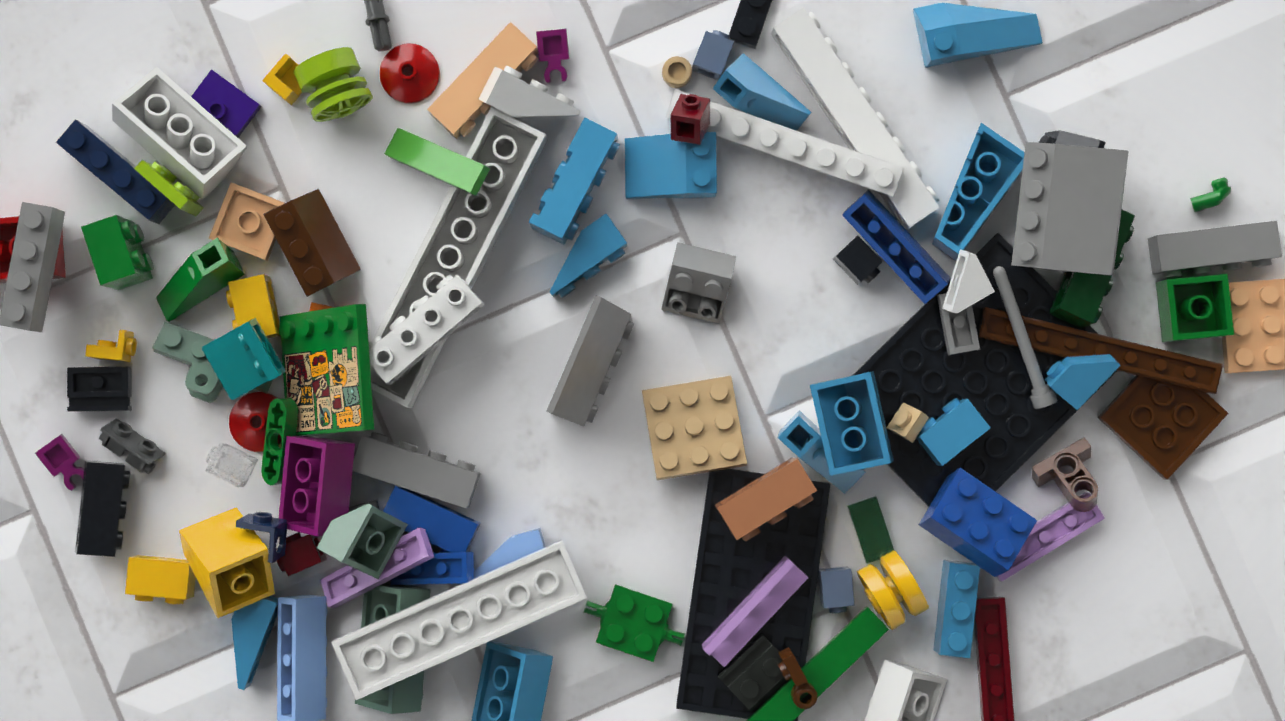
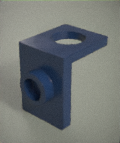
[236,512,287,563]

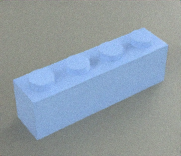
[277,595,328,721]

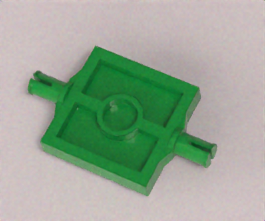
[583,584,685,662]

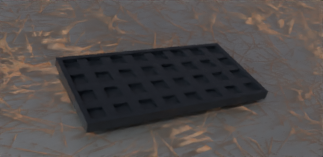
[676,469,831,721]

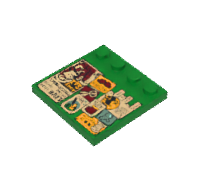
[279,304,374,436]

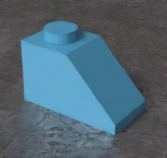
[1045,354,1120,410]

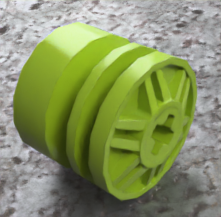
[294,47,373,122]

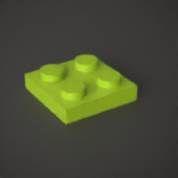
[134,160,204,216]

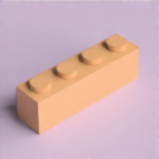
[427,22,538,139]

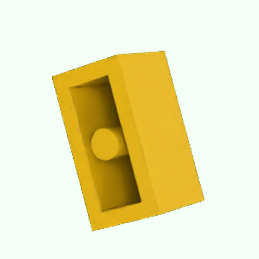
[226,274,280,338]
[125,555,196,604]

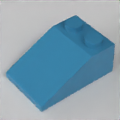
[625,132,717,199]

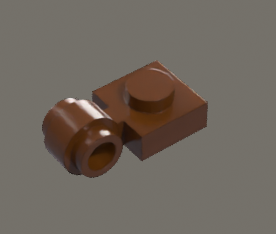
[777,647,817,709]

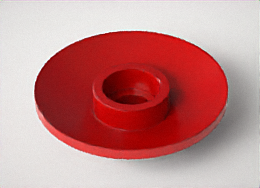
[380,43,440,103]
[229,392,282,452]

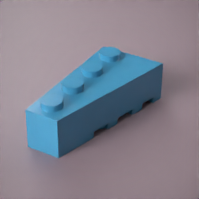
[529,118,620,245]
[932,123,1024,261]

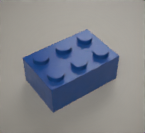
[918,468,1037,577]

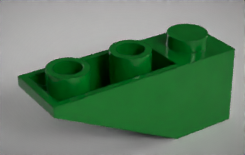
[156,237,245,322]

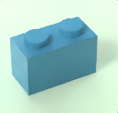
[916,398,991,466]

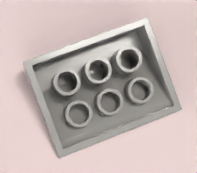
[1011,142,1129,276]
[546,295,634,426]

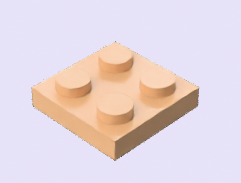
[209,182,285,261]

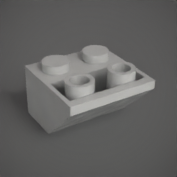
[661,242,736,324]

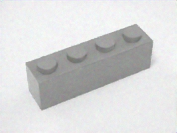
[0,202,65,332]
[1148,221,1282,278]
[353,432,481,509]

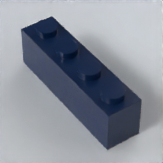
[56,119,175,224]

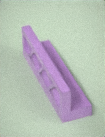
[702,556,808,667]

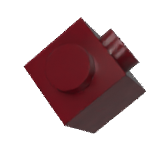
[670,94,710,145]
[276,532,327,577]

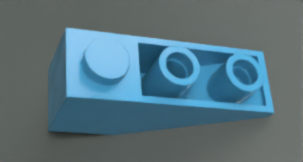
[712,53,812,131]
[550,214,627,298]
[777,410,866,494]

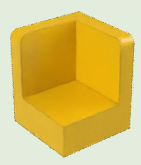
[262,54,302,105]

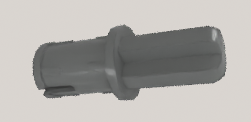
[364,0,392,52]

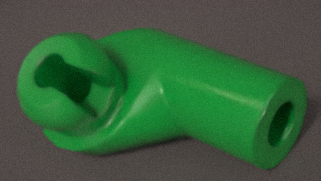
[1190,177,1231,212]

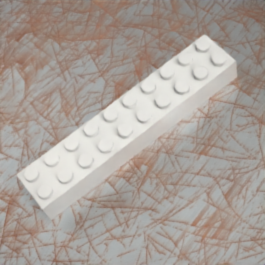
[370,107,548,408]

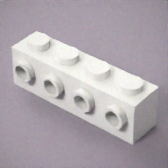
[369,274,485,385]

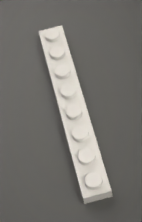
[665,89,904,197]

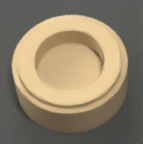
[662,56,692,88]

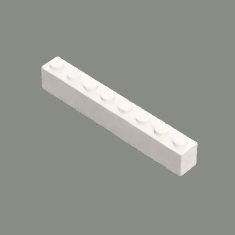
[771,7,940,230]

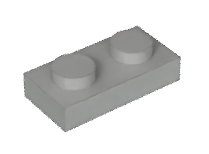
[937,293,980,355]

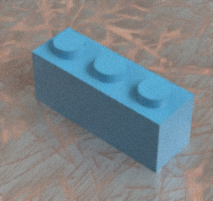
[933,560,980,658]

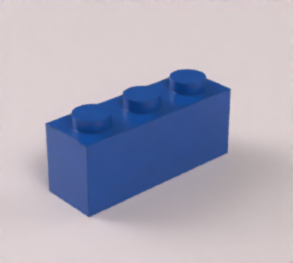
[383,486,481,553]

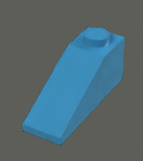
[231,596,278,690]

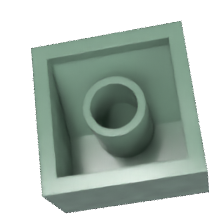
[317,504,408,579]

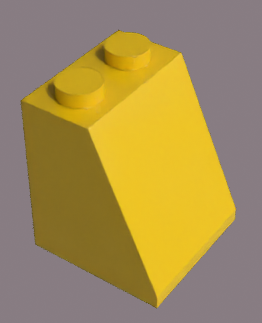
[179,507,275,618]

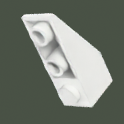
[479,65,581,117]

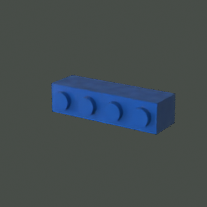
[842,189,951,304]

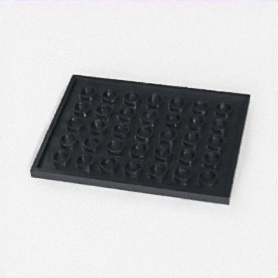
[852,233,1117,507]

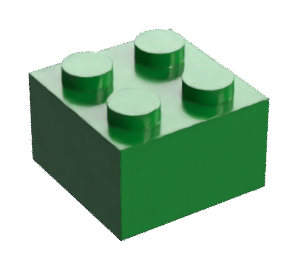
[81,215,154,290]
[1156,274,1234,342]

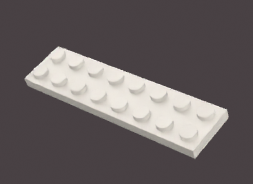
[331,540,587,700]

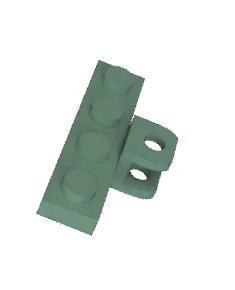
[152,322,273,403]

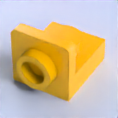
[85,330,137,362]

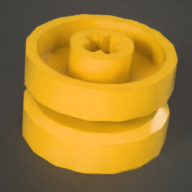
[857,550,929,630]

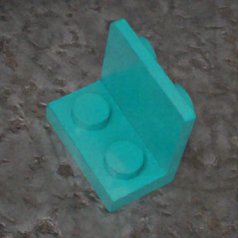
[202,318,286,400]

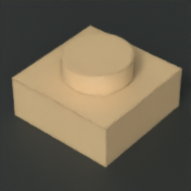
[887,402,929,443]

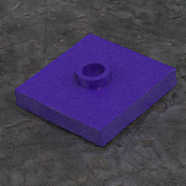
[191,69,262,138]

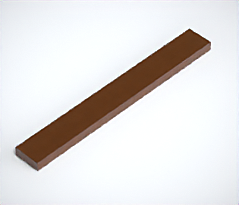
[977,307,1223,394]

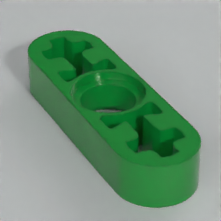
[261,398,298,485]

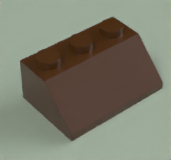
[263,189,361,297]

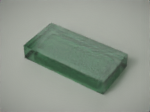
[847,496,894,563]

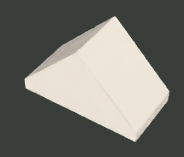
[942,250,995,313]

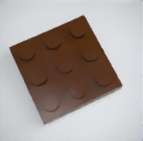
[1097,376,1229,480]

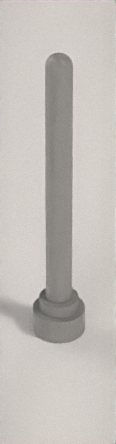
[993,266,1058,409]

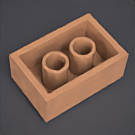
[715,457,817,541]

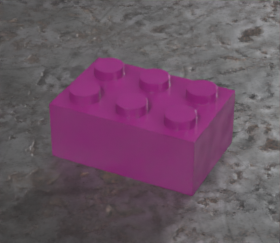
[279,436,355,537]

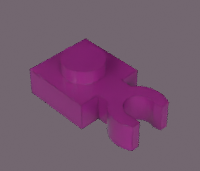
[536,29,569,83]
[35,434,84,491]

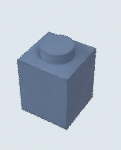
[692,30,734,80]
[818,566,855,613]

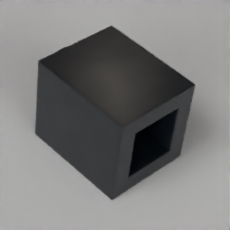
[833,235,883,285]

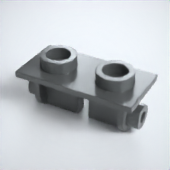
[99,418,165,474]

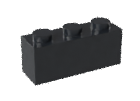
[75,460,130,557]

